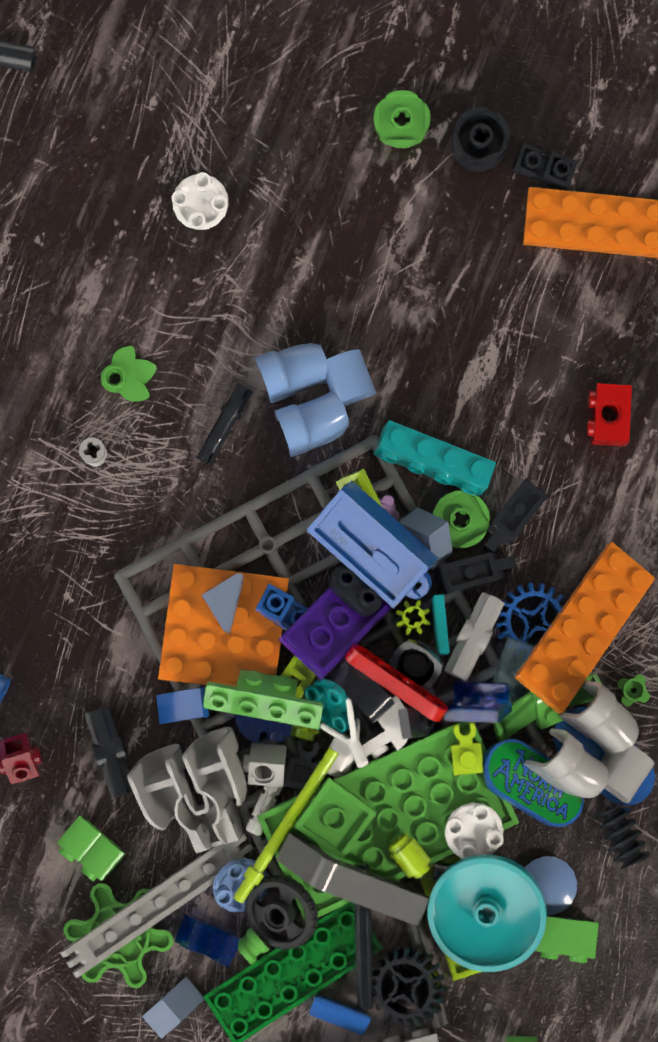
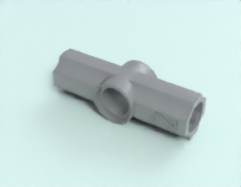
[444,592,505,682]

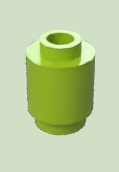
[388,833,431,879]

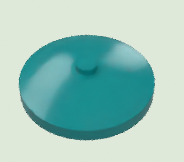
[428,854,547,972]

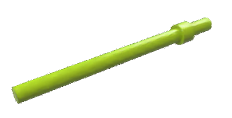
[233,747,339,904]

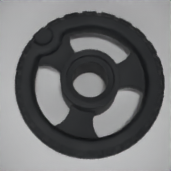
[245,875,318,949]

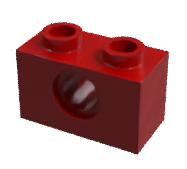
[587,383,632,446]

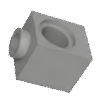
[243,743,287,787]

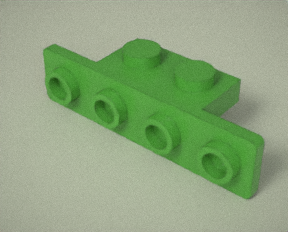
[203,669,323,729]

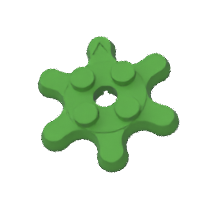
[64,883,173,988]

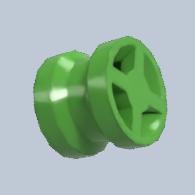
[233,927,270,965]

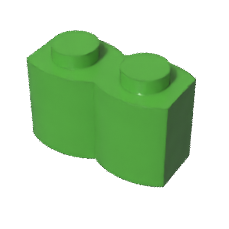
[57,816,126,881]

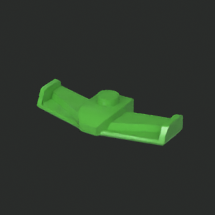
[492,673,602,742]

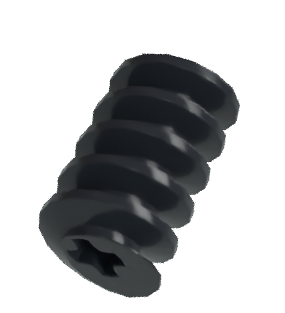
[594,803,650,869]

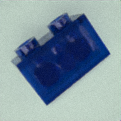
[444,681,512,723]

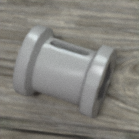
[79,437,108,467]

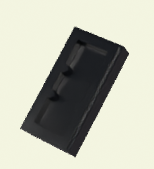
[398,708,441,739]

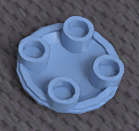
[524,856,577,915]
[213,858,270,913]

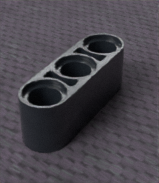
[327,656,395,724]

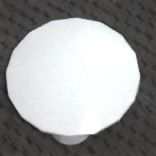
[172,173,228,230]
[445,803,504,859]

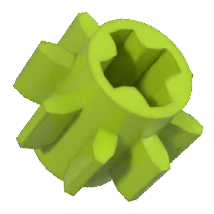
[395,600,431,636]

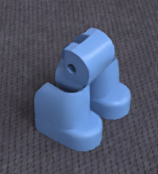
[255,343,376,457]

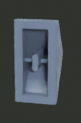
[399,508,453,570]
[202,573,244,634]
[142,976,205,1039]

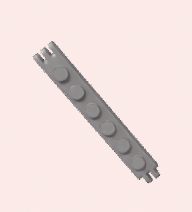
[60,833,253,978]

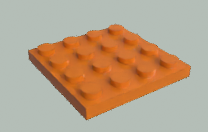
[158,564,289,686]

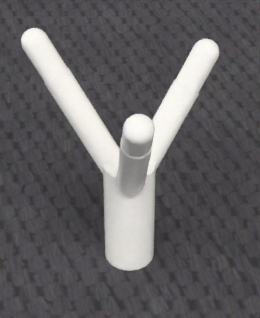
[320,698,369,768]

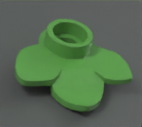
[101,346,157,402]

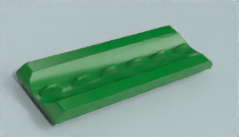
[203,902,383,1042]

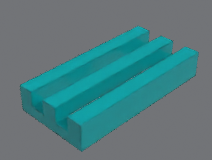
[431,595,450,656]

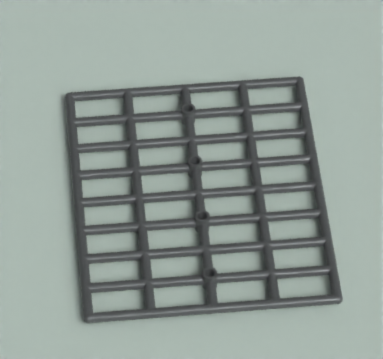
[115,435,546,876]

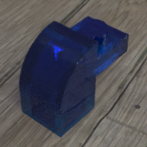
[235,714,292,743]
[174,914,240,967]

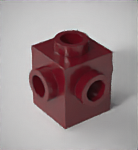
[0,733,42,785]

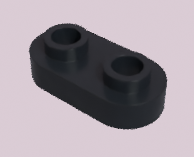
[329,565,382,616]

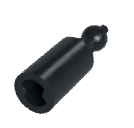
[0,41,37,72]

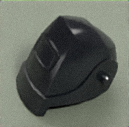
[386,639,444,692]

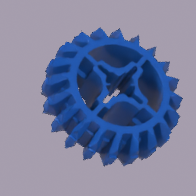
[495,582,564,660]

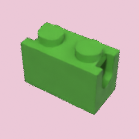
[535,916,599,963]

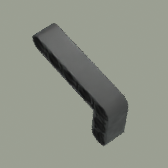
[276,832,430,926]

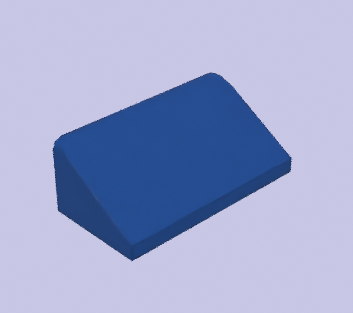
[309,994,371,1035]

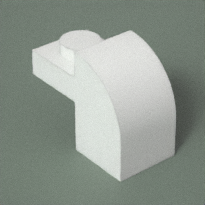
[362,696,408,759]

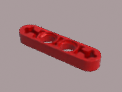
[345,644,448,722]

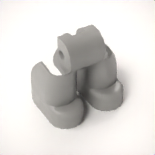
[524,680,655,803]
[128,727,247,853]

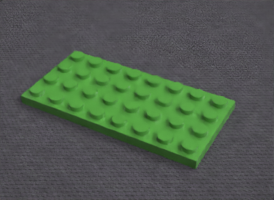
[256,715,519,921]

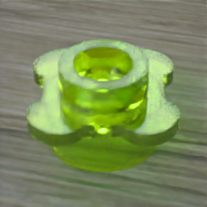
[291,724,320,742]

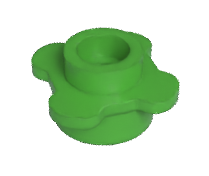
[617,675,650,706]

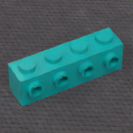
[373,420,496,496]

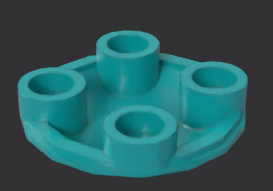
[304,679,349,733]

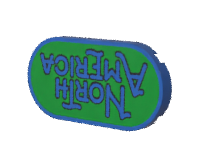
[482,739,584,827]

